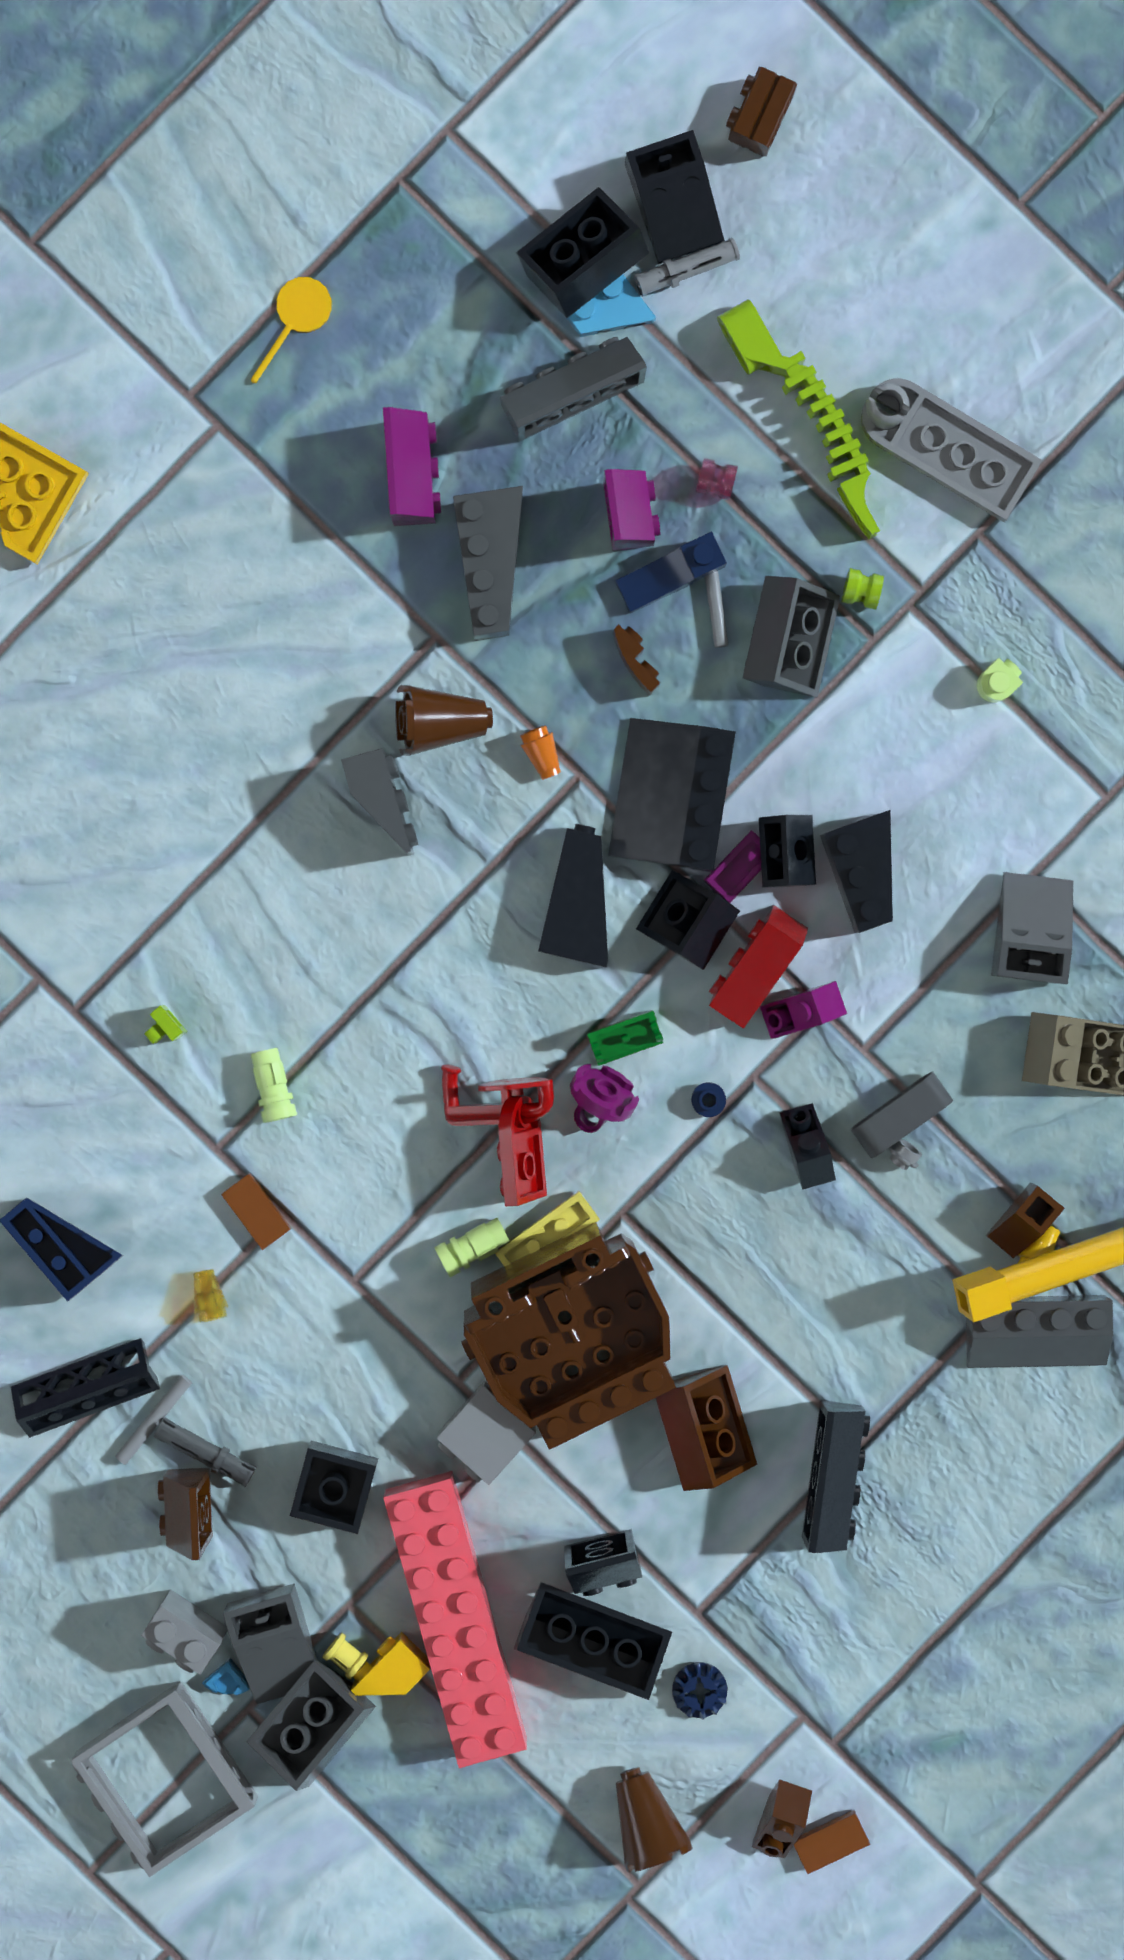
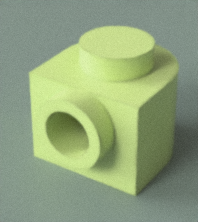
[977,658,1023,703]

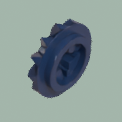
[672,1662,728,1720]

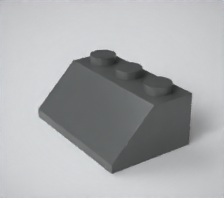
[742,576,840,698]
[247,1660,376,1791]

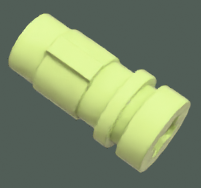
[251,1048,297,1123]
[434,1218,510,1277]

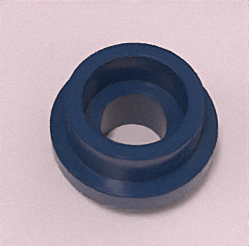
[691,1082,726,1117]

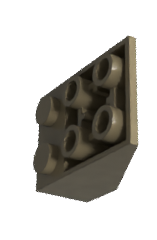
[1022,1012,1124,1095]

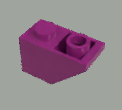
[760,981,847,1039]

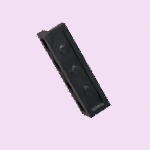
[11,1338,160,1438]

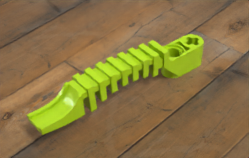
[717,299,880,539]

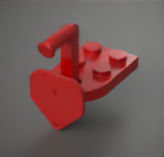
[441,1065,554,1207]

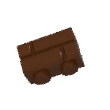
[726,67,797,157]

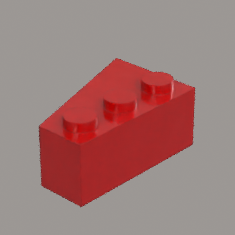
[709,905,808,1029]

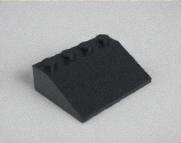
[608,718,736,872]

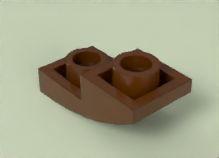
[613,624,661,696]

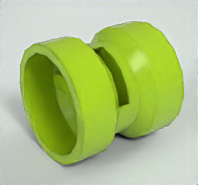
[841,568,884,610]

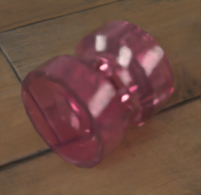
[695,458,738,500]

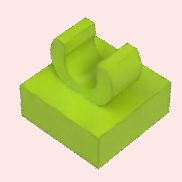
[144,1005,188,1044]

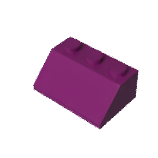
[383,407,441,526]

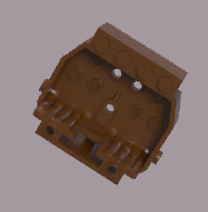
[461,1222,676,1450]

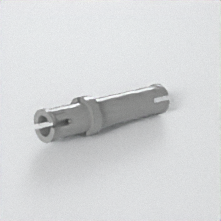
[634,238,740,297]

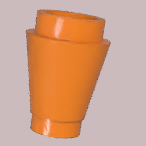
[520,725,561,780]

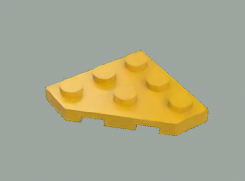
[0,423,89,565]

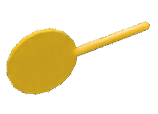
[251,277,332,384]

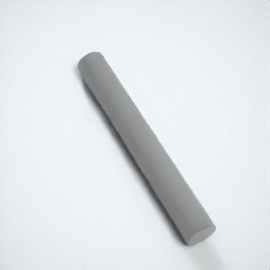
[705,571,728,648]
[115,1375,192,1465]

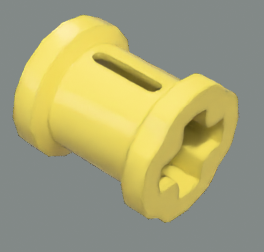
[322,1632,369,1680]

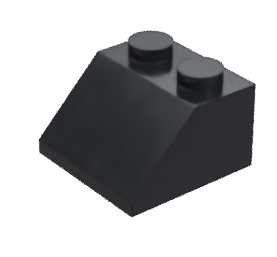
[636,870,740,970]

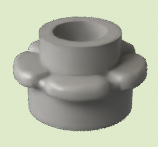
[889,1139,922,1170]

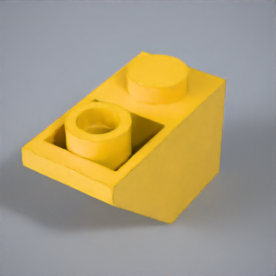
[351,1632,430,1696]

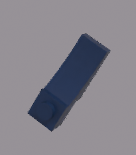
[615,531,727,613]

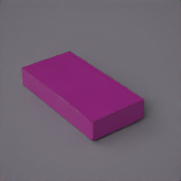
[703,830,761,903]

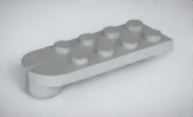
[861,378,1043,522]

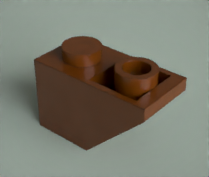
[986,1182,1065,1259]
[752,1779,812,1858]

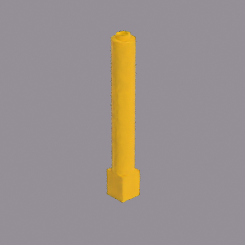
[952,1227,1124,1323]

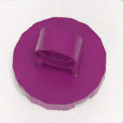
[570,1064,639,1133]

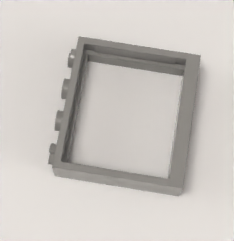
[71,1681,258,1877]

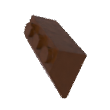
[656,1365,758,1491]

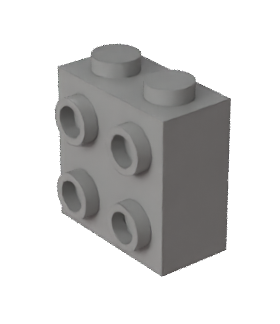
[437,1381,536,1485]
[141,1590,228,1675]

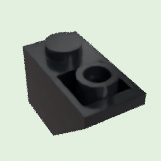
[779,1103,836,1190]

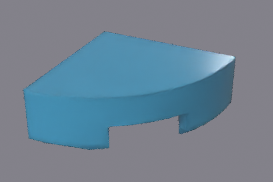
[202,1658,250,1695]

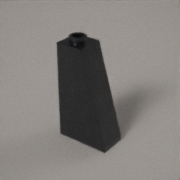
[538,824,608,967]

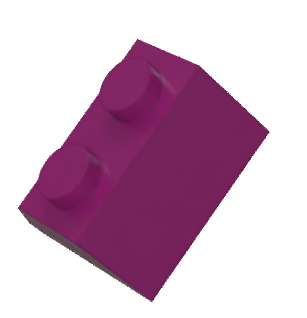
[603,469,661,552]

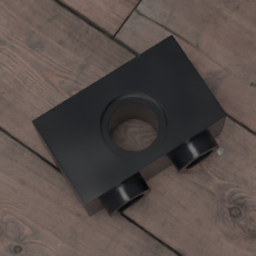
[759,815,816,888]

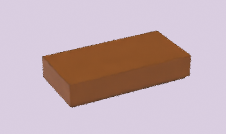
[221,1173,292,1250]
[794,1810,870,1874]

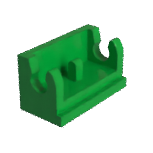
[587,1010,664,1066]

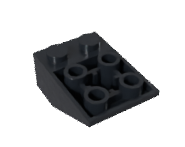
[625,130,725,264]

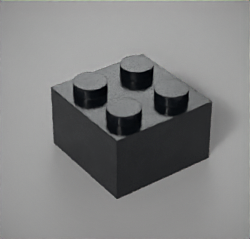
[290,1440,379,1534]

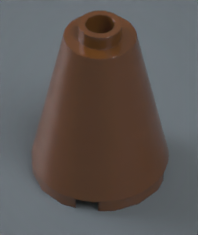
[395,685,493,756]
[616,1767,693,1872]

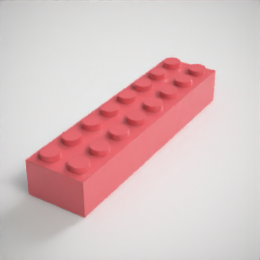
[383,1471,527,1768]

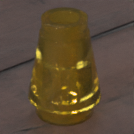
[193,1269,229,1323]

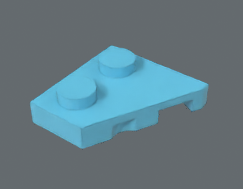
[567,274,656,337]

